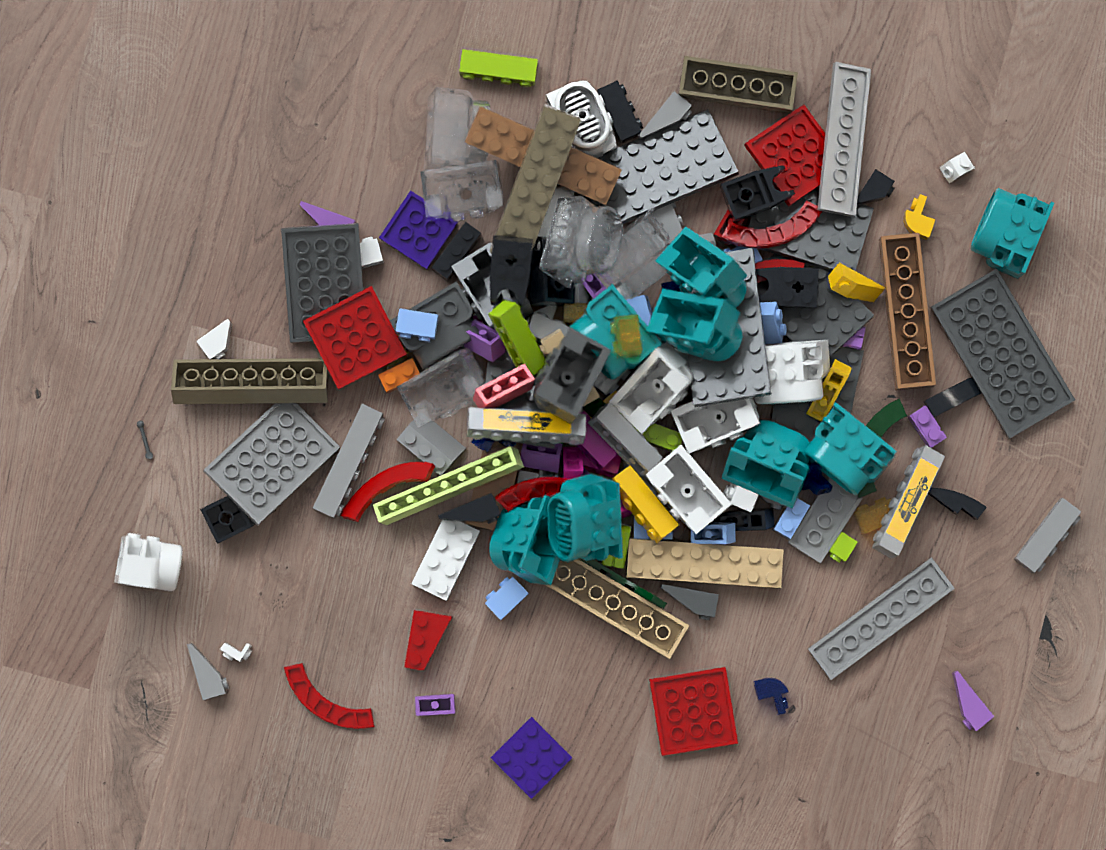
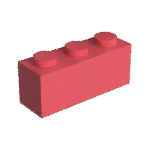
[473,364,535,409]

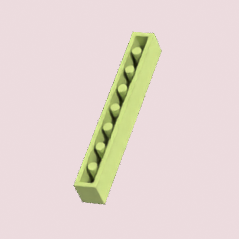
[373,446,524,525]

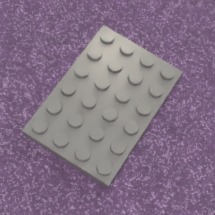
[203,403,340,526]

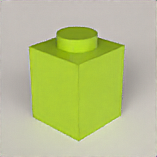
[828,532,858,563]

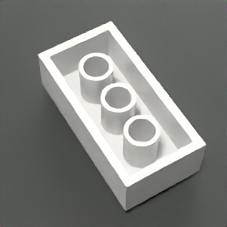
[411,520,480,601]

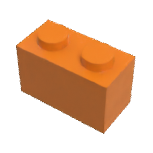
[378,358,421,394]

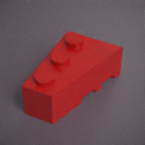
[404,610,453,671]

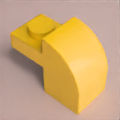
[903,194,935,240]

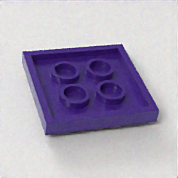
[379,190,458,270]
[491,717,572,799]

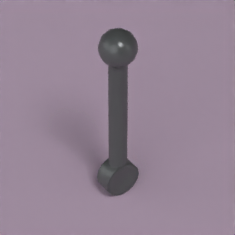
[137,421,153,459]

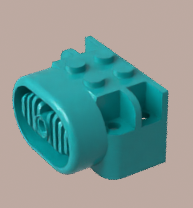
[970,188,1055,279]
[655,226,748,308]
[570,284,662,380]
[646,289,743,361]
[805,402,897,495]
[721,420,811,509]
[547,474,623,562]
[489,495,560,585]

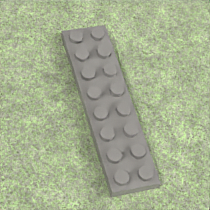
[817,62,871,217]
[808,557,955,680]

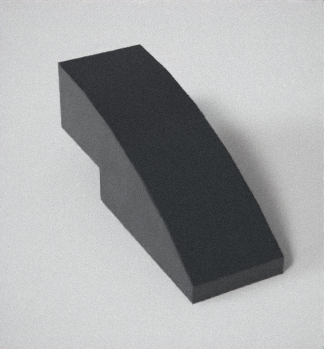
[923,377,981,417]
[928,488,987,520]

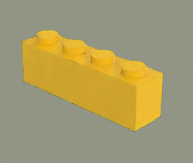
[611,465,679,543]

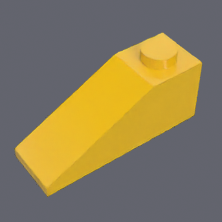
[828,263,885,302]
[806,359,852,422]

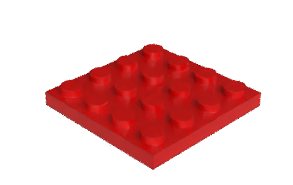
[744,104,826,207]
[303,286,407,390]
[649,667,738,756]

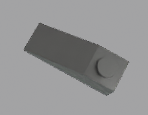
[661,584,719,621]

